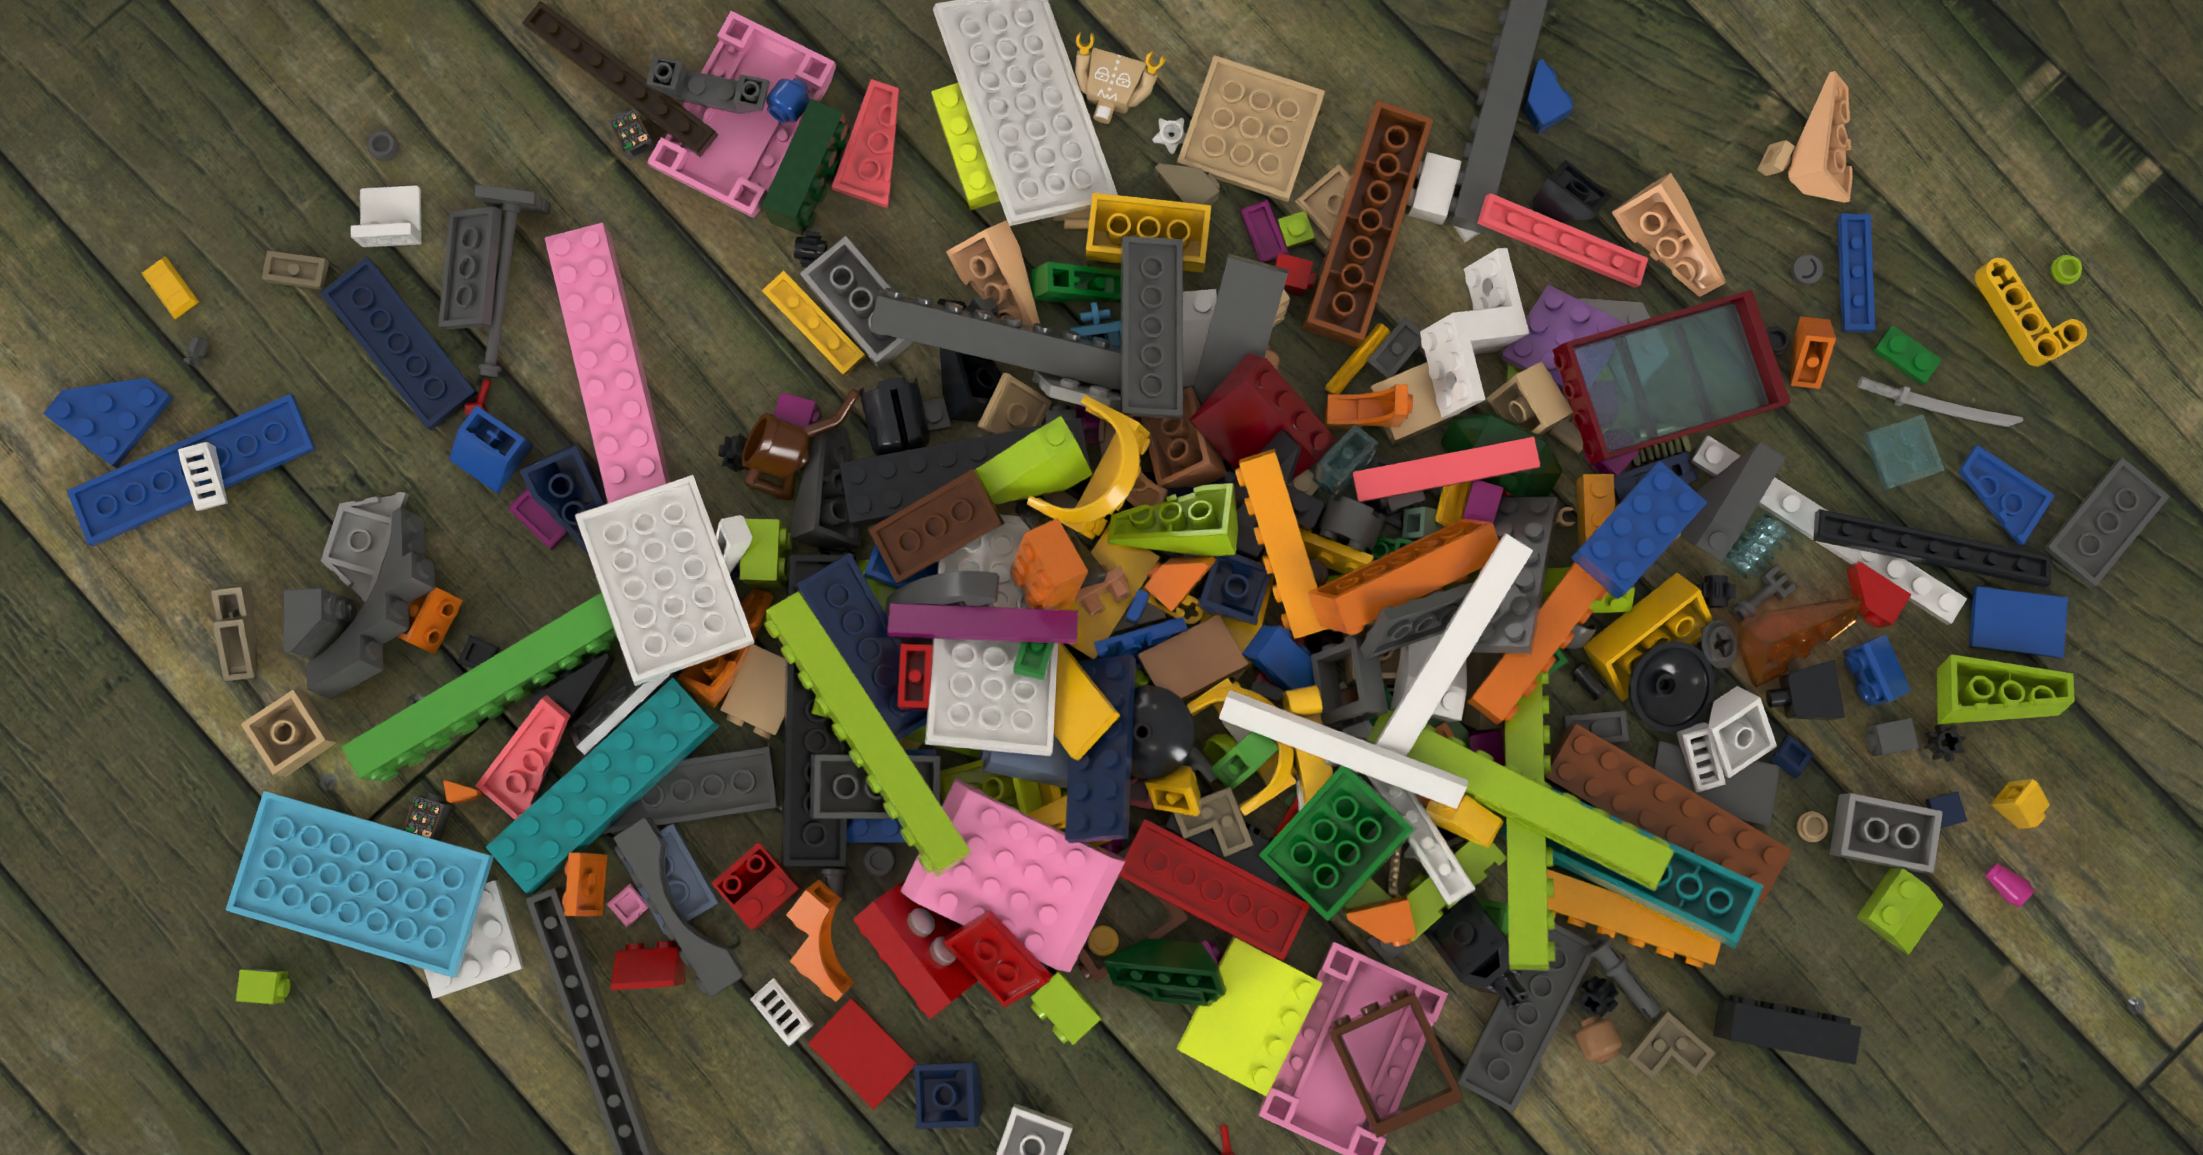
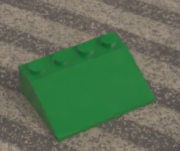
[1259,765,1417,921]

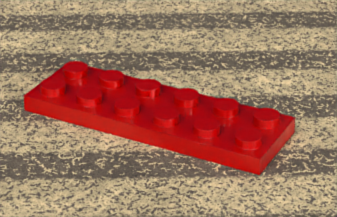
[1118,819,1310,961]

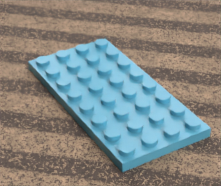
[226,791,494,977]

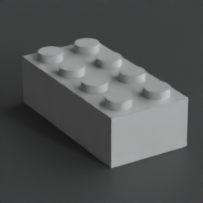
[799,236,914,371]

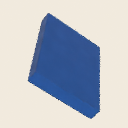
[1969,586,2068,658]

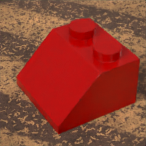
[610,941,685,990]

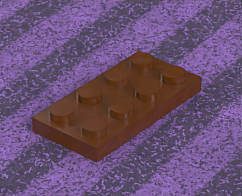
[868,469,1005,584]

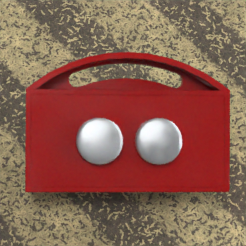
[853,879,978,1019]

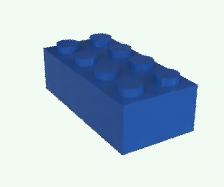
[1571,461,1707,599]

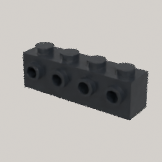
[1165,797,1280,886]

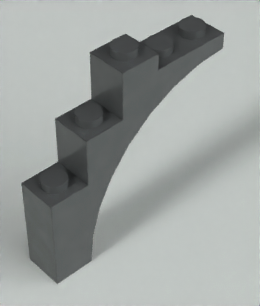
[307,507,435,699]

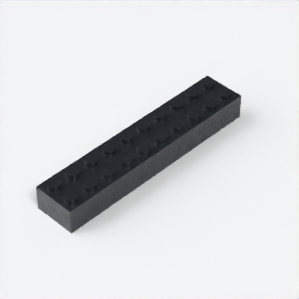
[781,555,848,866]

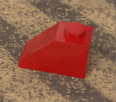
[1846,561,1912,628]

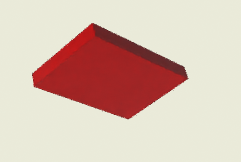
[943,910,1052,1007]
[807,998,918,1110]

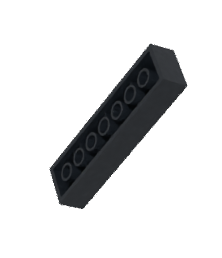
[839,418,1092,528]

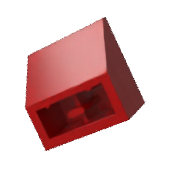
[711,842,804,930]

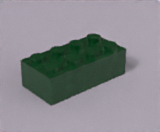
[762,99,851,236]

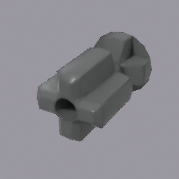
[183,336,209,368]

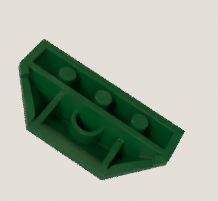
[1440,412,1563,497]
[1104,938,1227,1006]

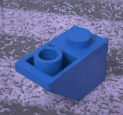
[1523,58,1573,134]

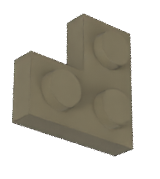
[1173,787,1253,857]
[1626,1011,1716,1080]

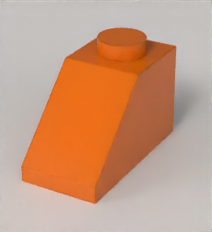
[1789,316,1836,389]
[1144,556,1217,611]
[1345,895,1417,946]

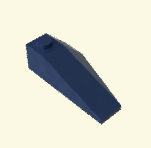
[519,441,607,555]

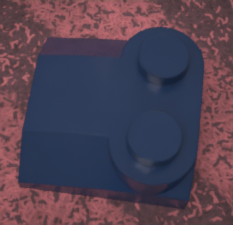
[1197,554,1272,625]
[913,1061,982,1129]

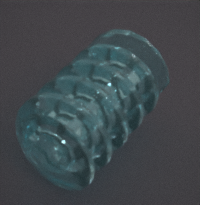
[1724,514,1791,579]

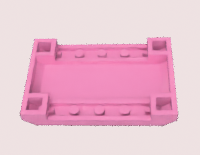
[647,11,836,218]
[900,778,1125,972]
[1258,941,1448,1155]

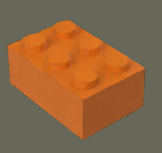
[1010,518,1088,610]

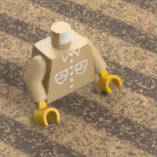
[1075,32,1166,124]

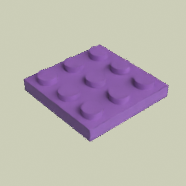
[1502,285,1628,392]

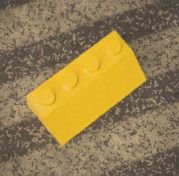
[1086,193,1211,273]
[1584,573,1713,702]

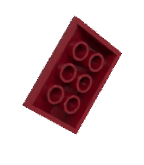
[1189,353,1337,480]

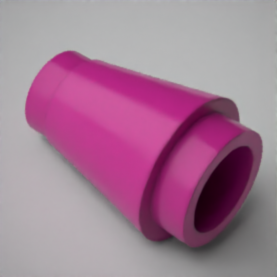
[1985,863,2035,908]

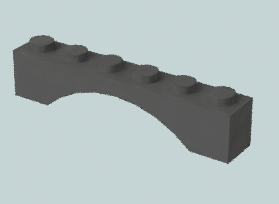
[613,817,748,997]

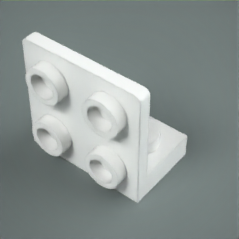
[351,186,422,247]

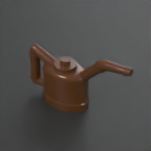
[741,389,860,501]

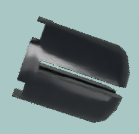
[859,377,930,456]

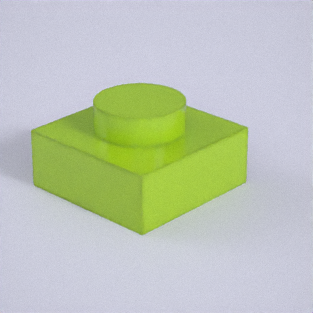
[1277,210,1315,249]

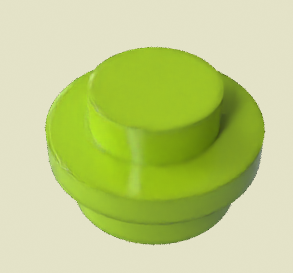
[2050,255,2082,285]

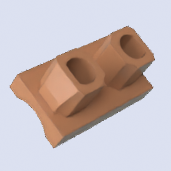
[1075,562,1131,617]

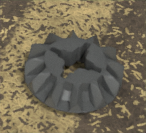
[1697,620,1739,668]

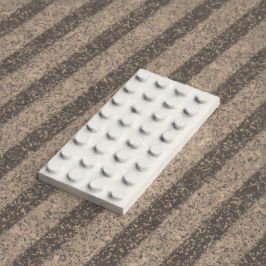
[933,0,1118,226]
[925,514,1064,756]

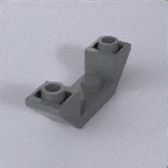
[646,56,770,114]

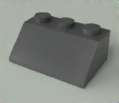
[284,588,357,660]

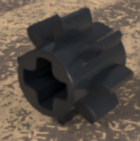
[794,230,828,268]
[718,434,749,472]
[1696,575,1736,608]
[1305,629,1343,653]
[1924,724,1966,762]
[1579,976,1619,1017]

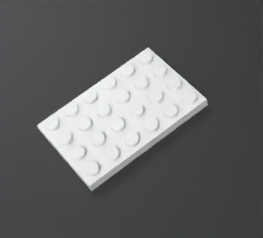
[575,475,755,686]

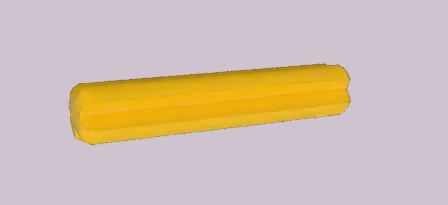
[1325,323,1391,395]

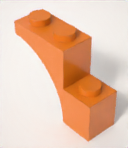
[1324,384,1413,432]
[786,879,855,1002]

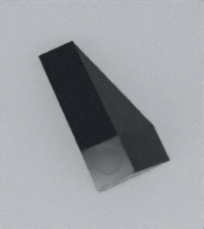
[1231,429,1302,562]

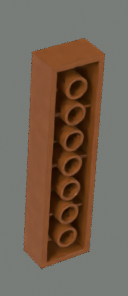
[1301,100,1433,348]
[1545,723,1793,904]

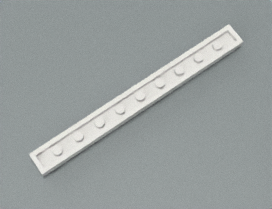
[1690,435,1967,625]

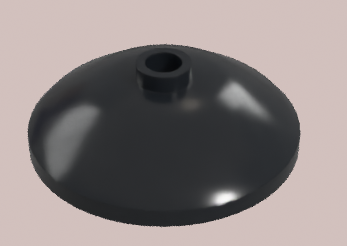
[1628,641,1715,733]
[1131,685,1195,779]

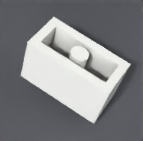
[1407,152,1462,225]

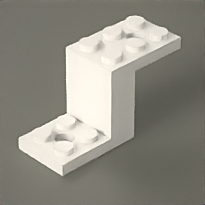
[1420,248,1529,418]

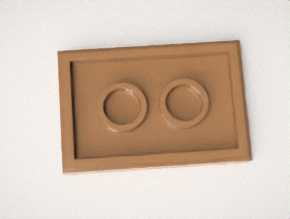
[1138,614,1248,701]

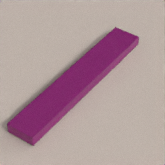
[888,603,1078,644]

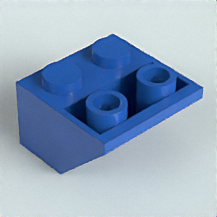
[449,405,534,494]
[1843,634,1911,707]

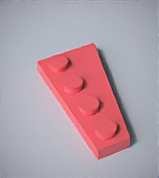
[832,79,900,208]
[475,695,570,820]

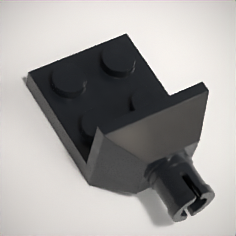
[1423,893,1529,1009]

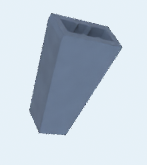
[980,734,1069,789]

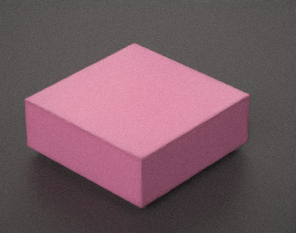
[607,883,649,927]

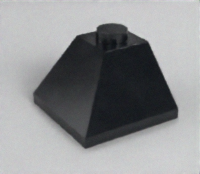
[1528,160,1612,222]

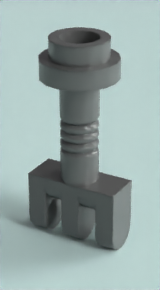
[1733,564,1798,623]

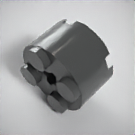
[1316,495,1386,554]

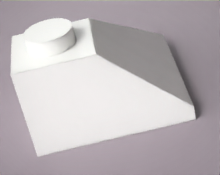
[1708,686,1777,778]

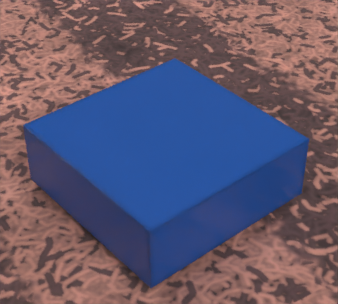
[1126,589,1149,625]

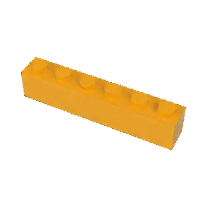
[1235,449,1328,639]
[1547,869,1721,969]

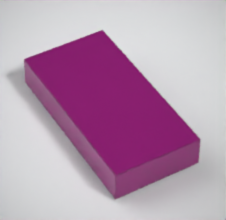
[1239,199,1289,264]
[508,488,569,550]

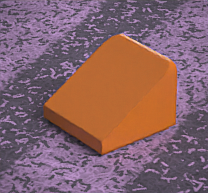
[443,780,486,804]

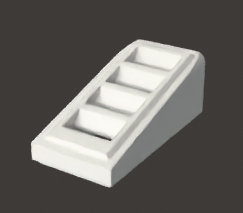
[178,442,228,511]
[716,515,753,574]
[1677,722,1726,793]
[750,978,814,1046]

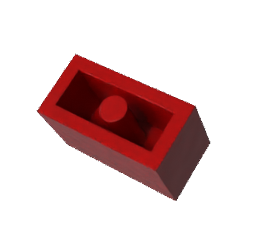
[898,644,933,711]

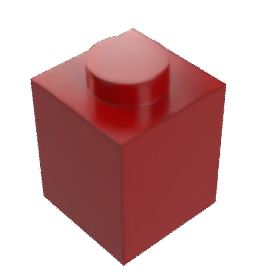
[1275,253,1317,297]

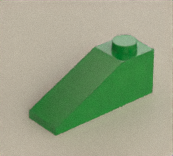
[1031,262,1121,302]

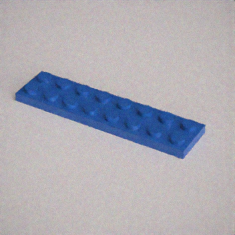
[67,394,317,547]

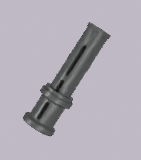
[1586,934,1661,1019]

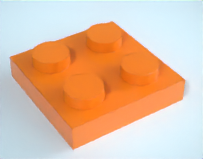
[562,853,608,916]

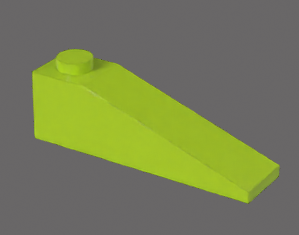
[976,416,1093,505]
[1107,483,1238,556]

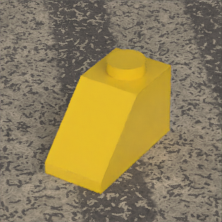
[1145,765,1200,816]
[1990,779,2050,829]
[1425,794,1504,848]

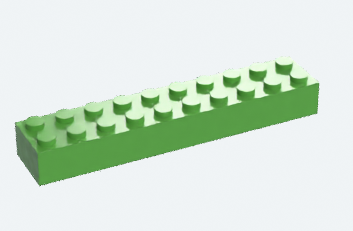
[341,592,618,783]

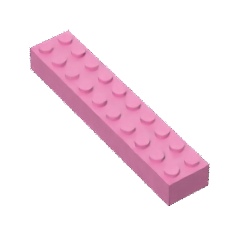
[544,223,671,503]

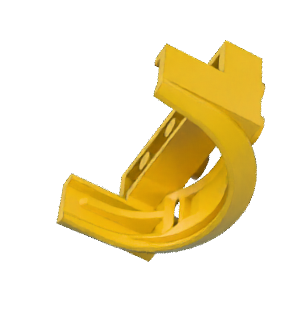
[1027,394,1150,540]
[1187,678,1298,817]

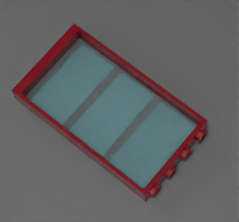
[1552,290,1791,465]

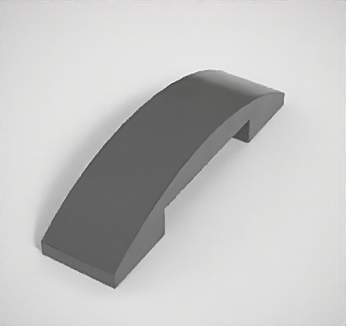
[885,571,1000,619]

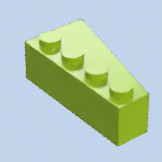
[1937,654,2075,724]
[1392,840,1507,943]

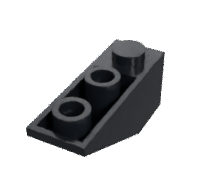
[527,652,615,726]

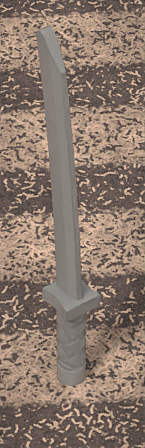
[1857,376,2023,427]

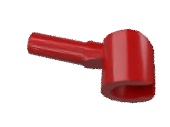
[465,379,491,416]
[1220,1125,1236,1155]

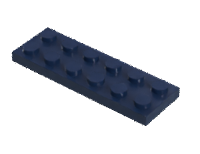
[320,256,478,431]
[794,553,928,741]
[1065,655,1136,843]

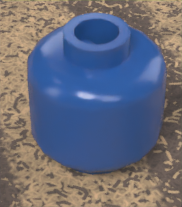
[766,78,810,124]

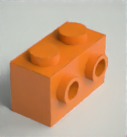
[397,587,463,655]

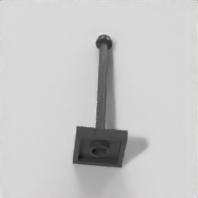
[474,184,551,378]

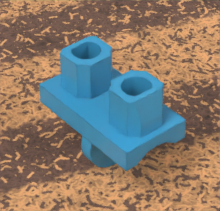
[1070,302,1121,347]

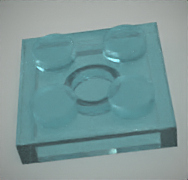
[1863,414,1945,491]

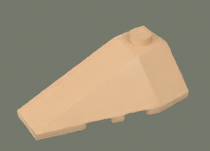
[1788,71,1853,203]
[1611,173,1726,297]
[946,220,1040,327]

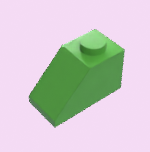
[1210,731,1279,790]

